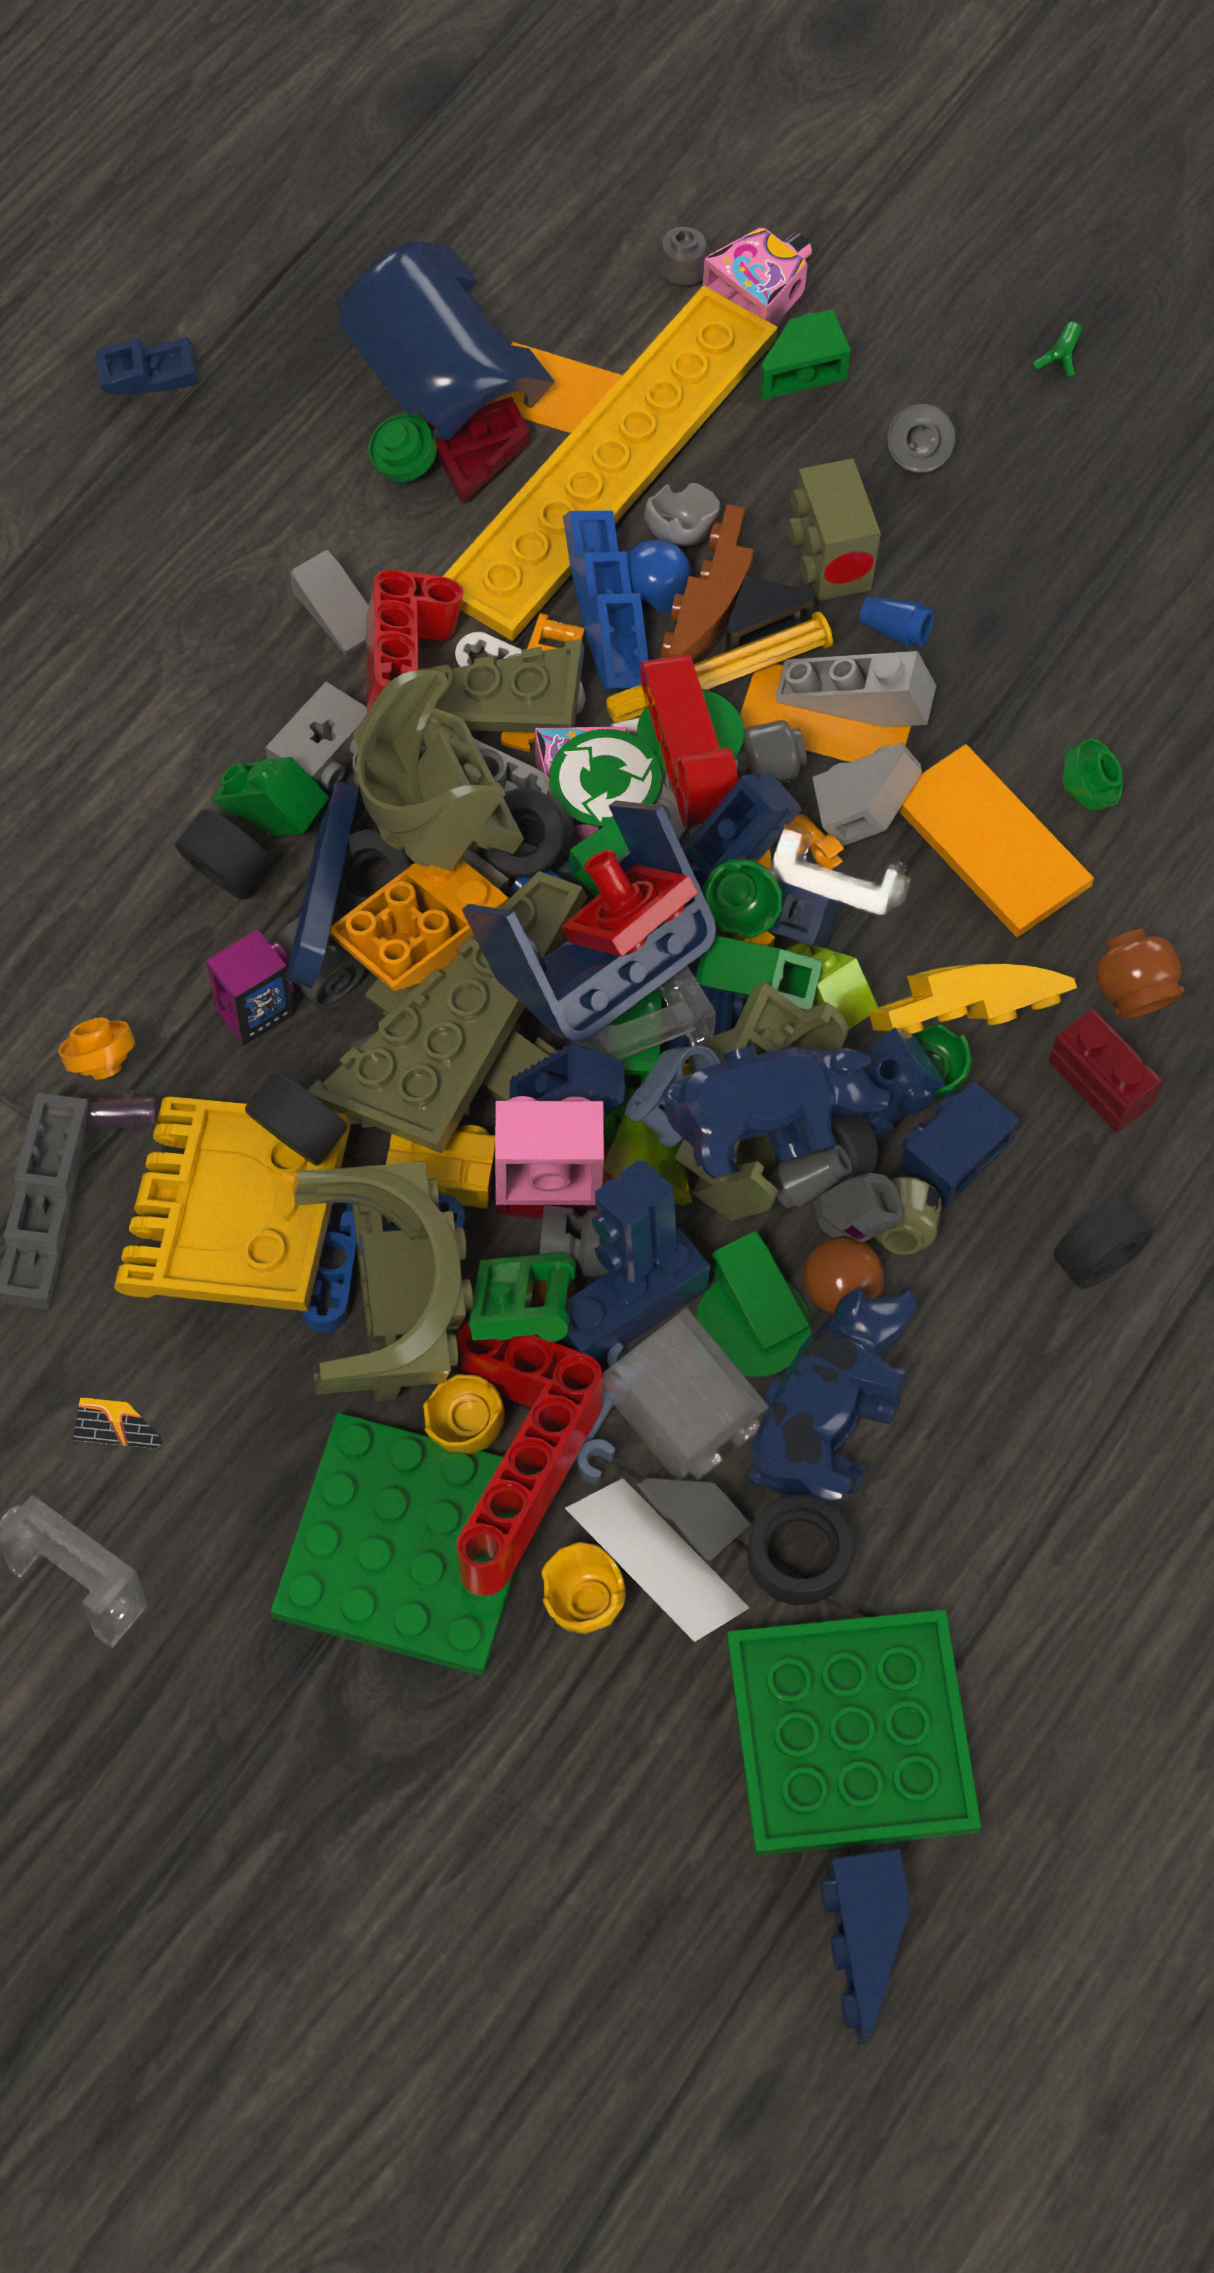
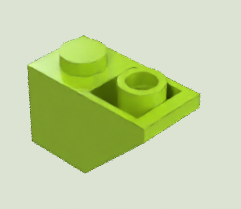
[786,943,878,1029]

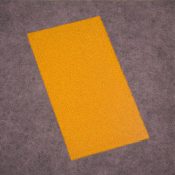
[484,342,623,433]
[740,664,911,762]

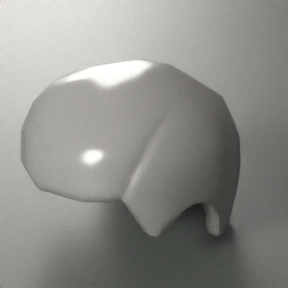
[644,483,720,547]

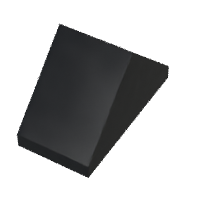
[725,575,815,652]

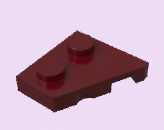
[428,397,530,503]

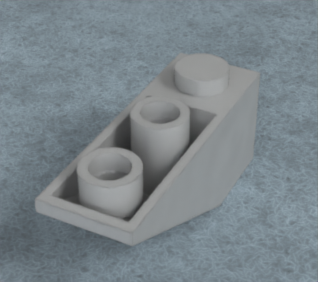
[775,651,936,727]

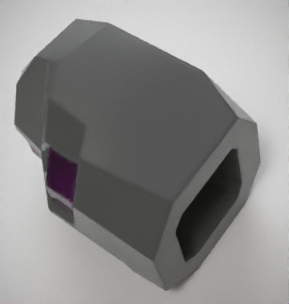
[814,1173,904,1242]

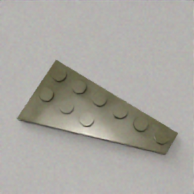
[307,871,587,1154]

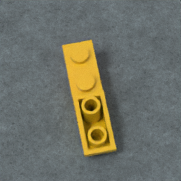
[868,964,1077,1034]

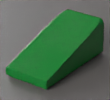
[710,1231,810,1353]

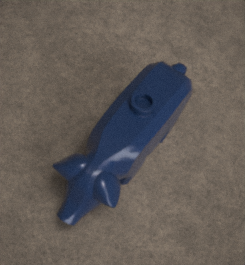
[663,1046,890,1179]

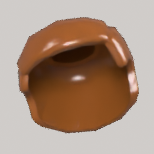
[804,1236,884,1314]

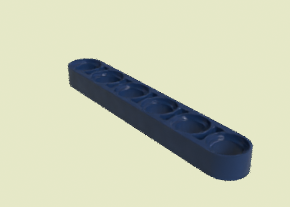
[286,779,359,989]

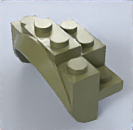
[353,670,524,871]
[675,982,849,1221]

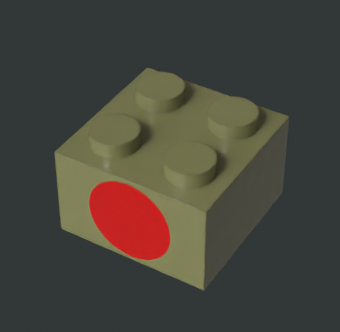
[787,458,881,601]

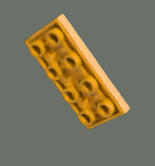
[898,744,1094,938]

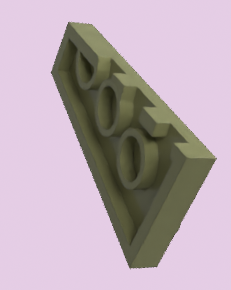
[419,639,585,732]

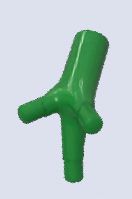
[1033,322,1082,378]

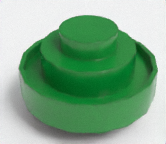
[368,413,438,483]
[1063,738,1123,812]

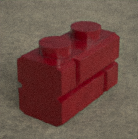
[1049,1009,1163,1133]

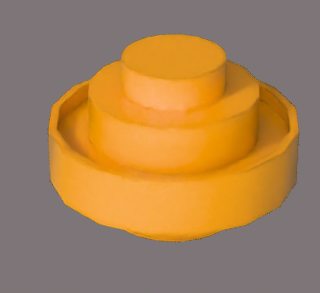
[58,1017,135,1080]

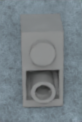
[813,743,922,846]

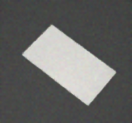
[565,1478,750,1642]

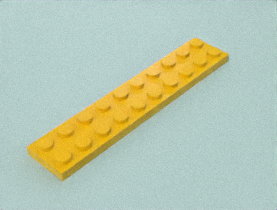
[443,285,778,642]

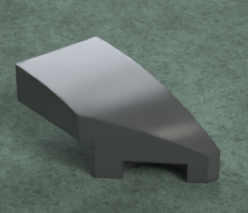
[636,1478,751,1561]

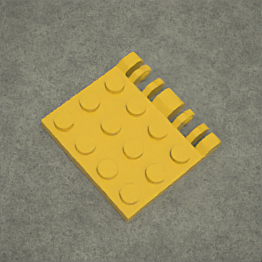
[114,1097,351,1311]

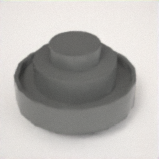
[887,403,956,473]

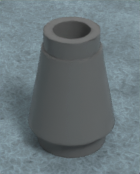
[770,1145,852,1208]

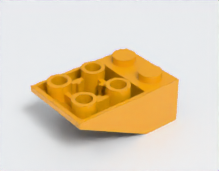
[329,858,509,992]

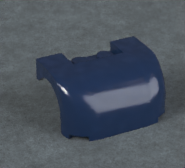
[335,241,555,440]

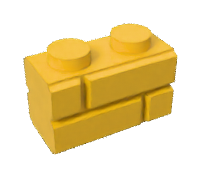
[386,1125,495,1209]

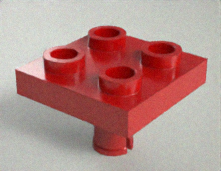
[560,849,698,957]

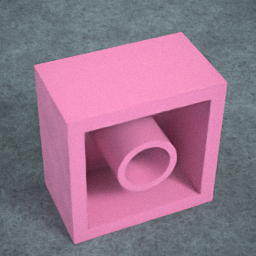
[495,1096,604,1205]

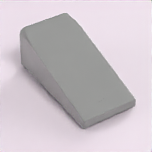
[290,550,369,656]

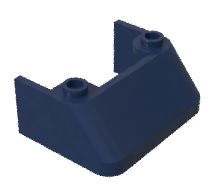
[462,800,716,1041]

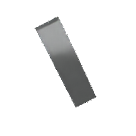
[0,1092,89,1310]

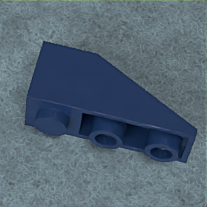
[820,1849,911,2044]

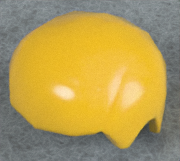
[423,1374,505,1455]
[541,1542,626,1634]

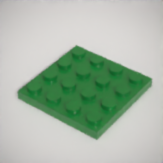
[271,1413,540,1677]
[726,1610,981,1857]

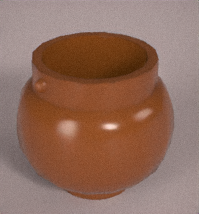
[1096,929,1184,1020]

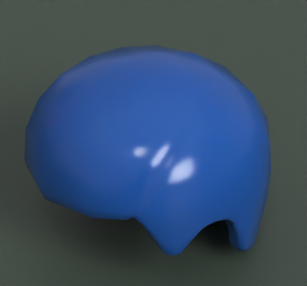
[627,540,694,613]

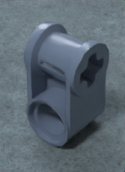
[625,1046,720,1148]

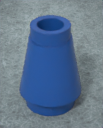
[859,596,934,648]

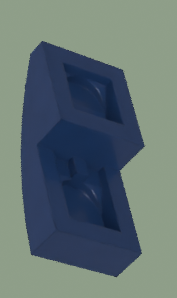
[96,337,199,393]

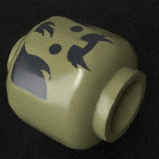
[875,1176,942,1255]

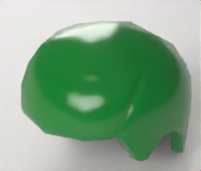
[702,858,782,938]
[911,1024,972,1101]

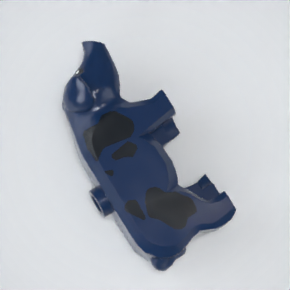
[748,1287,917,1504]

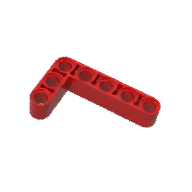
[456,1321,604,1596]

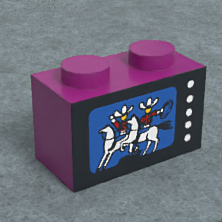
[206,929,294,1046]

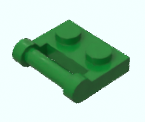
[469,1252,576,1342]

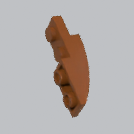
[661,505,754,664]

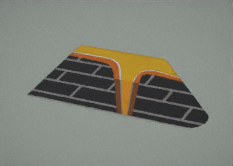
[73,1398,162,1449]

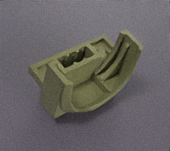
[293,1162,473,1402]

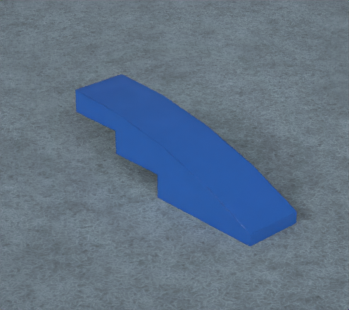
[563,510,648,691]

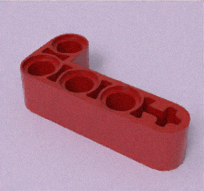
[366,570,464,712]
[639,653,738,827]

